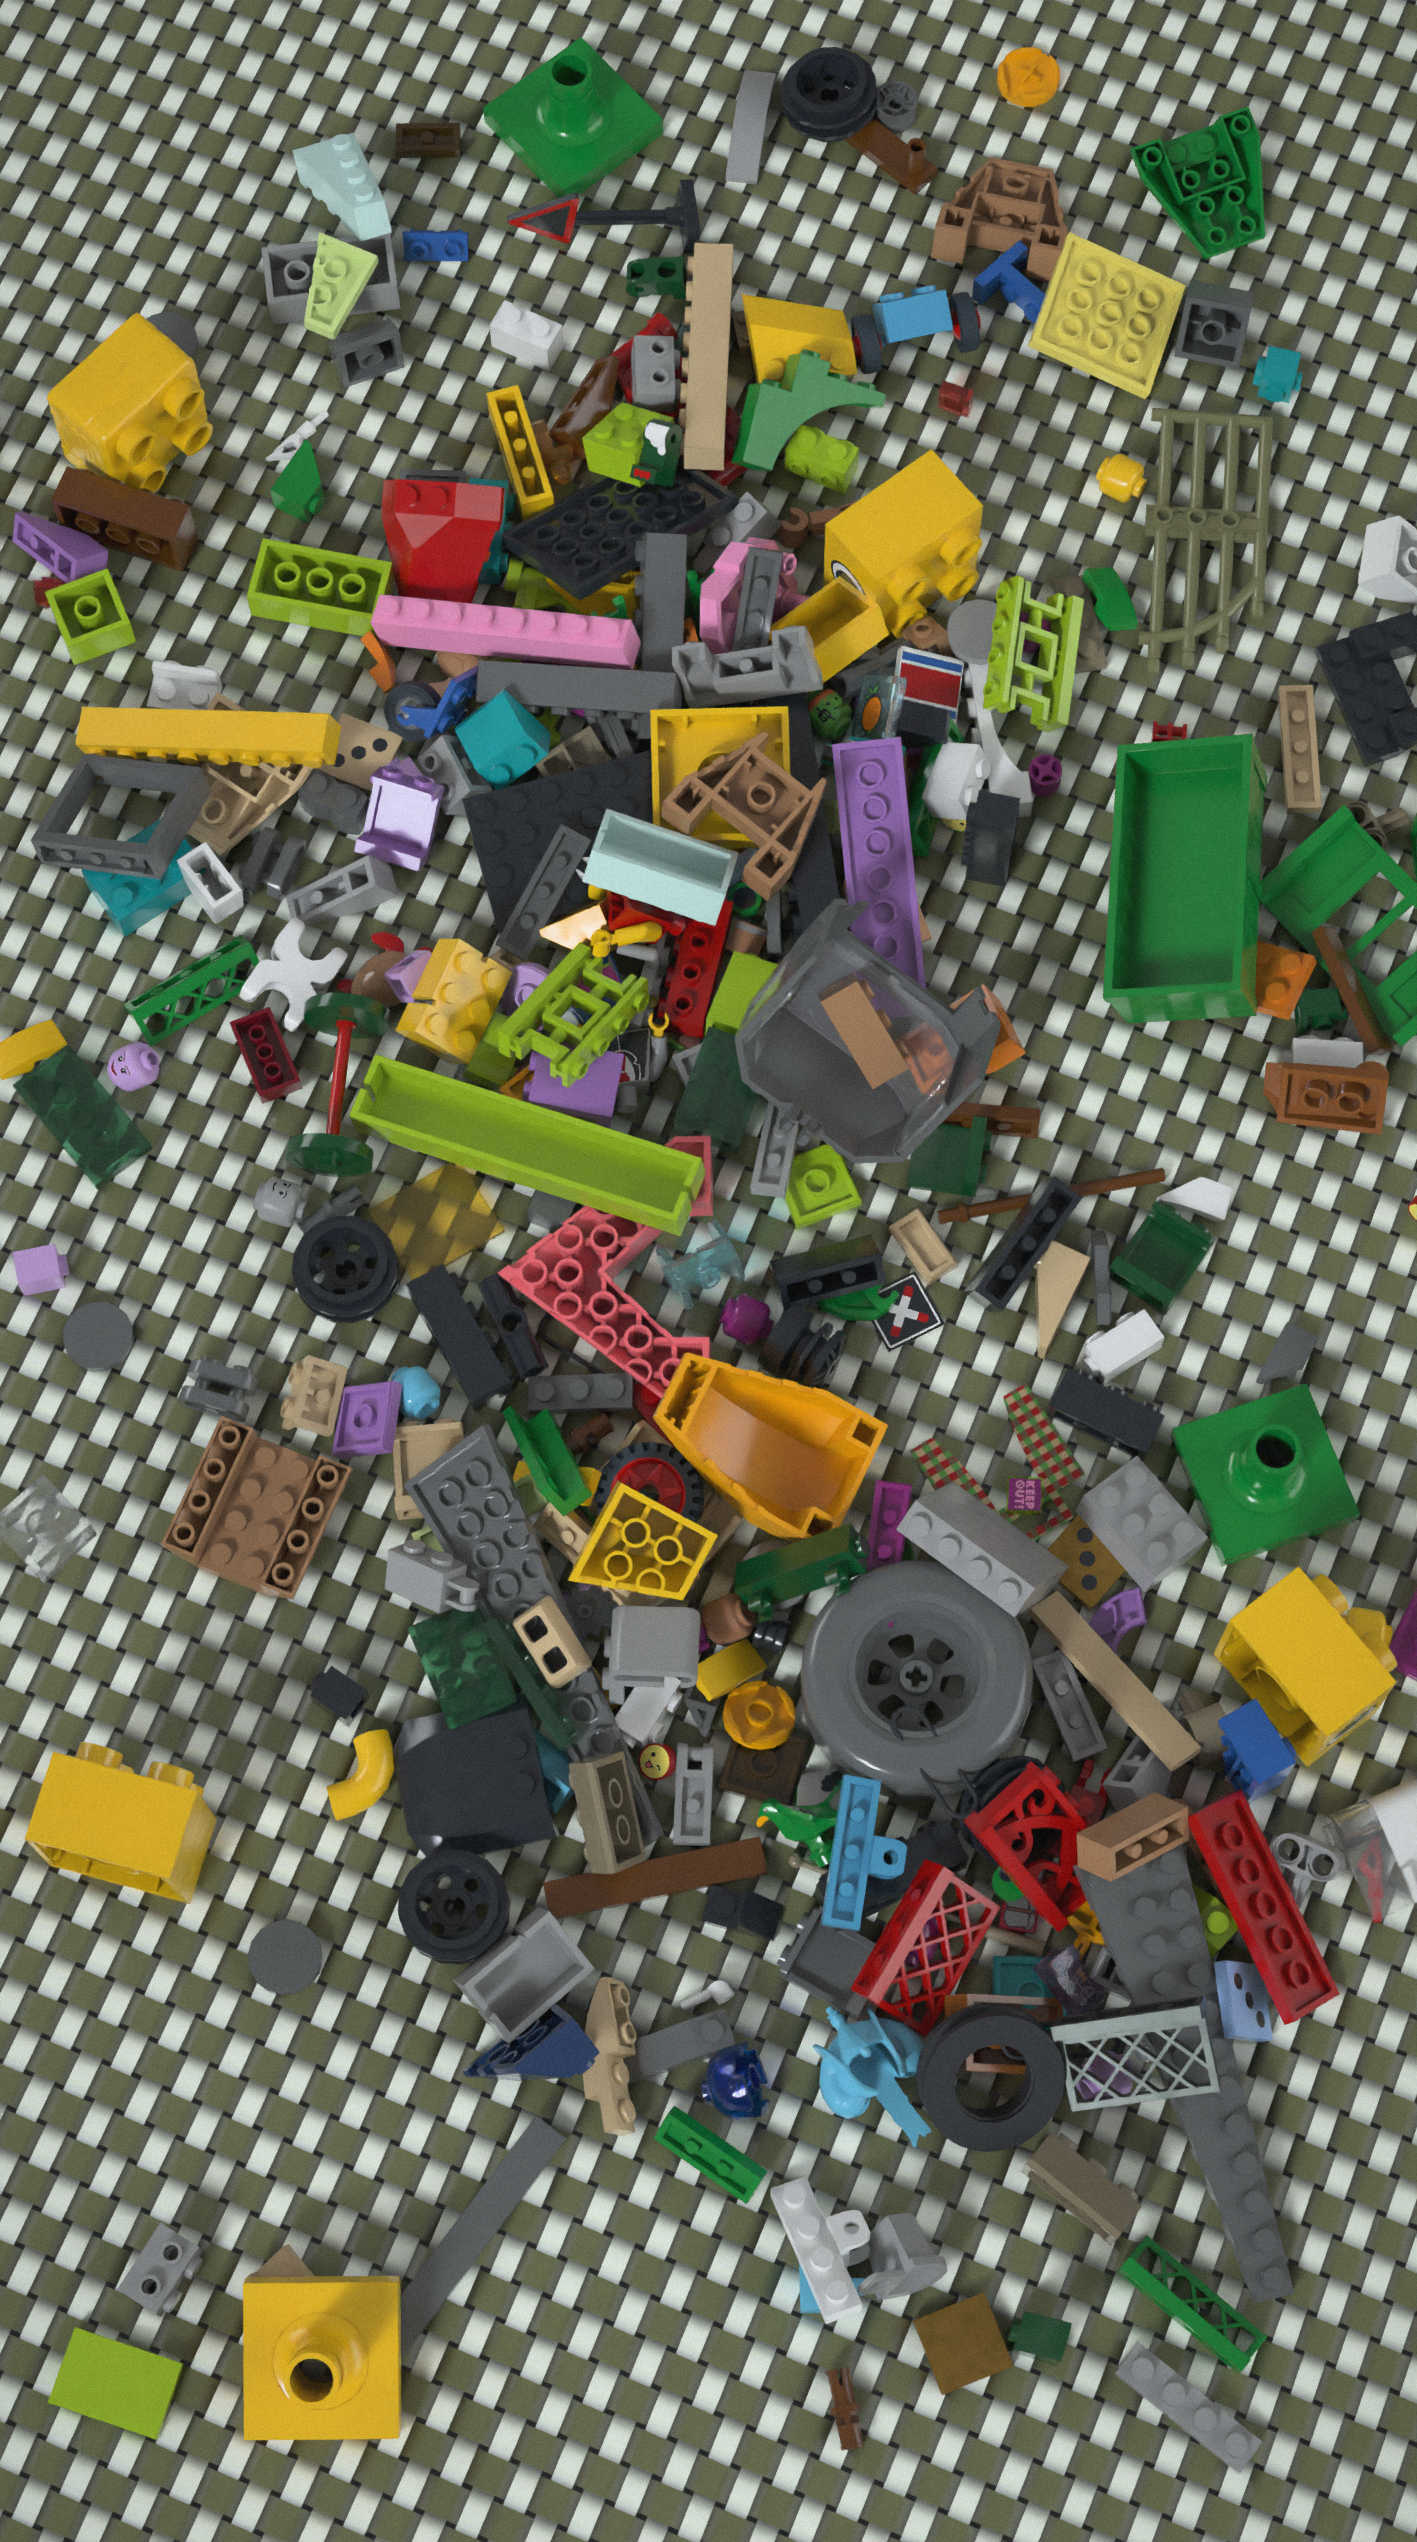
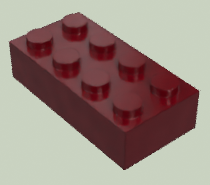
[229,1007,303,1104]

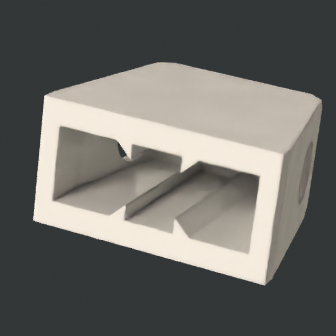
[177,842,244,924]

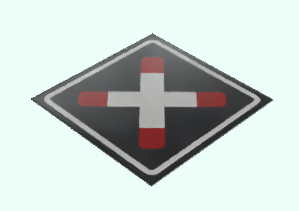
[872,1271,945,1352]

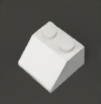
[1358,515,1417,604]

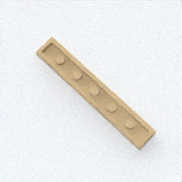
[1028,1591,1201,1772]

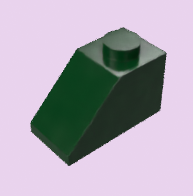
[1008,2311,1072,2366]

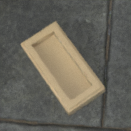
[889,1208,958,1286]

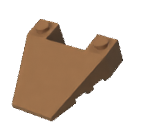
[931,157,1068,282]

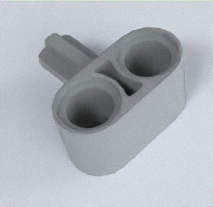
[1272,1831,1347,1909]

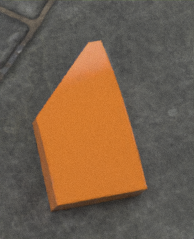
[360,631,397,694]

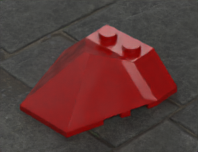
[381,479,505,604]

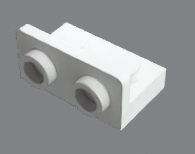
[147,660,222,710]

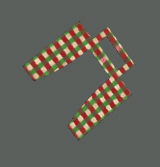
[910,1383,1085,1541]

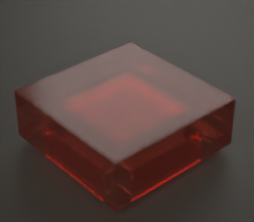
[938,380,974,417]

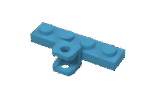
[821,1775,907,1931]

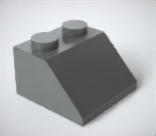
[328,318,405,388]

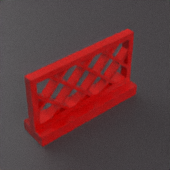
[850,1859,1000,2037]

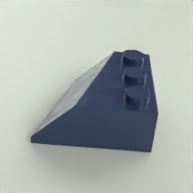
[462,2003,600,2081]

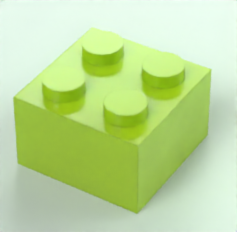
[582,402,675,487]
[45,569,136,665]

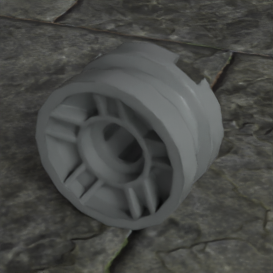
[873,81,918,134]

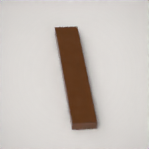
[543,1836,768,1920]

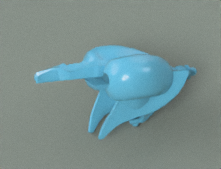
[812,2005,932,2148]

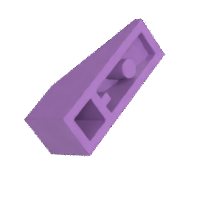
[12,511,108,583]

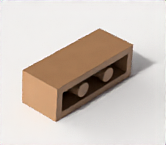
[818,972,910,1089]
[1077,1792,1189,1882]

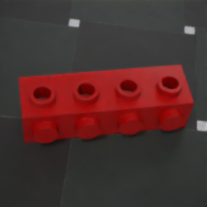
[657,900,734,1039]

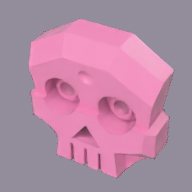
[700,537,810,655]

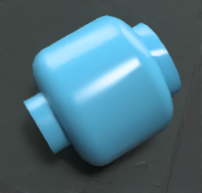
[391,1366,441,1420]

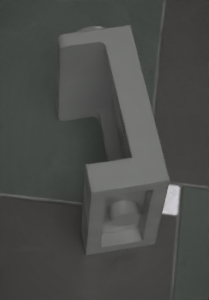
[777,1907,876,2021]

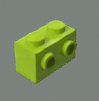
[785,425,859,494]

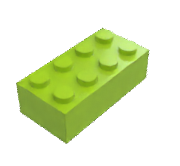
[246,538,396,637]

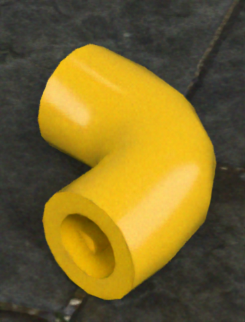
[327,1729,394,1821]

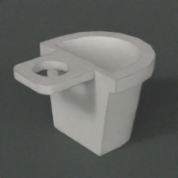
[856,2213,948,2300]

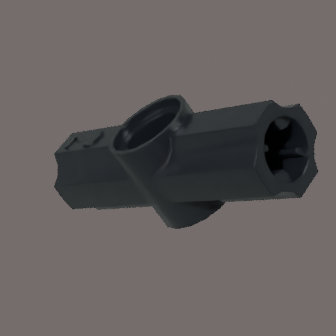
[477,1273,549,1380]

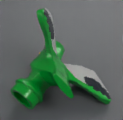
[756,1770,844,1868]

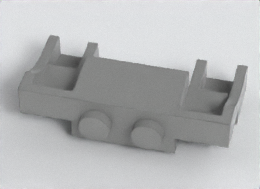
[672,625,823,709]

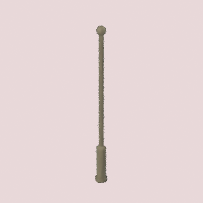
[789,1853,1046,1958]

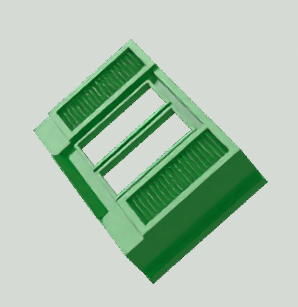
[1260,805,1417,1048]

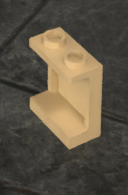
[393,1418,465,1520]

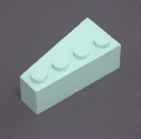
[292,133,392,241]

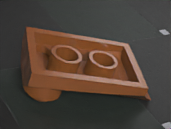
[1263,1061,1389,1135]

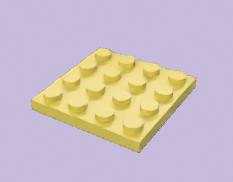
[1028,232,1186,399]

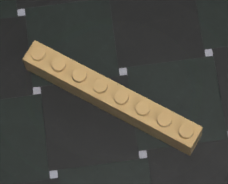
[679,243,733,470]

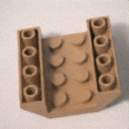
[161,1416,353,1600]

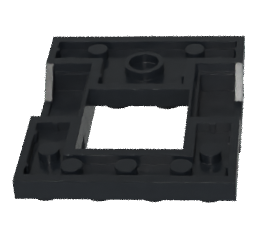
[1315,611,1417,767]

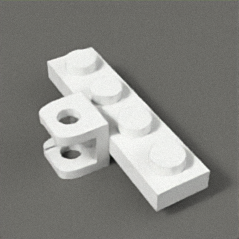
[771,2176,870,2324]

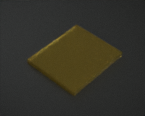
[369,1162,505,1281]

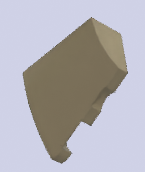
[534,726,611,778]

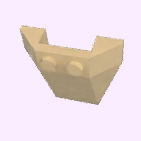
[187,692,313,857]

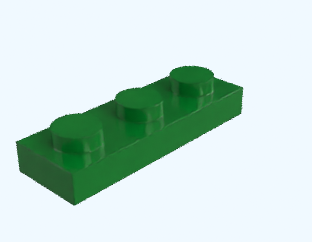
[653,2105,768,2204]

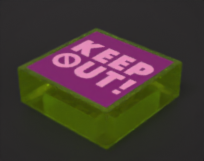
[1006,1476,1043,1516]

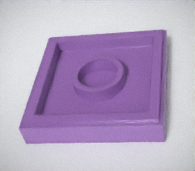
[332,1381,402,1459]

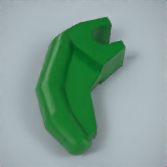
[816,1284,900,1321]

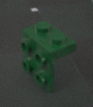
[907,1116,992,1197]

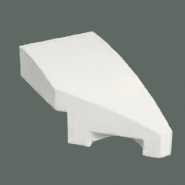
[1156,1177,1233,1223]

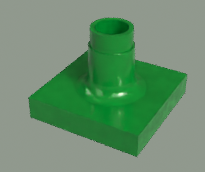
[483,37,663,198]
[1170,1383,1360,1567]

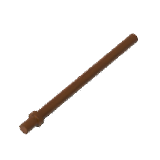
[937,1167,1165,1224]

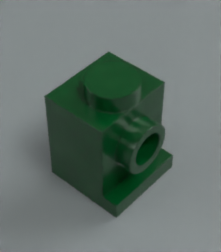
[1293,987,1347,1036]

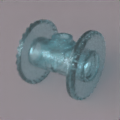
[656,1220,746,1310]

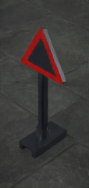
[507,179,701,253]

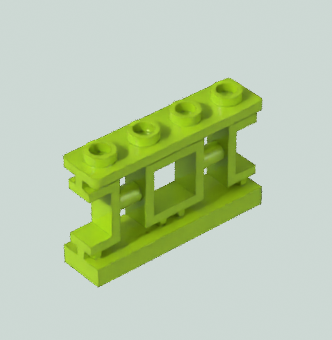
[983,575,1084,733]
[498,942,650,1088]

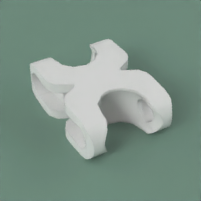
[239,917,348,1033]

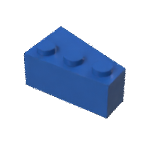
[1218,1698,1296,1804]

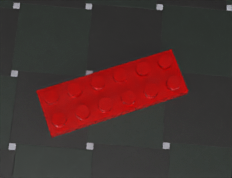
[1188,1789,1340,2025]

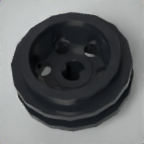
[782,47,878,142]
[292,1216,400,1323]
[959,1755,1066,1866]
[398,1850,511,1965]

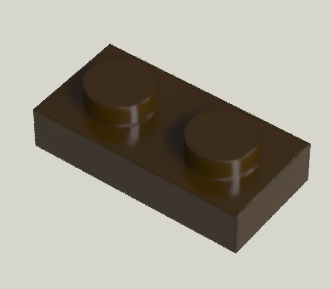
[396,122,461,158]

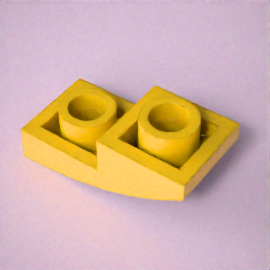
[0,1019,67,1080]
[696,1638,768,1701]

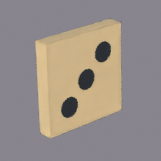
[314,713,404,796]

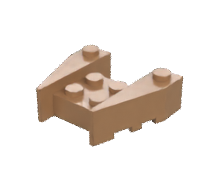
[661,731,827,902]

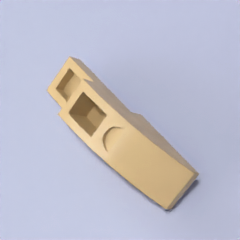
[583,1977,636,2136]

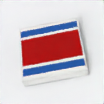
[889,646,964,725]

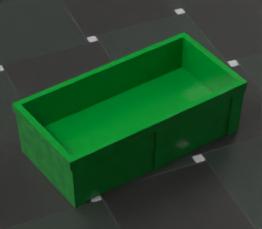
[1103,734,1267,1024]

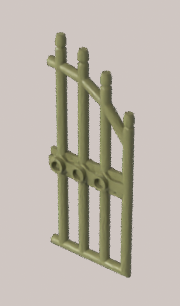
[1138,408,1273,676]

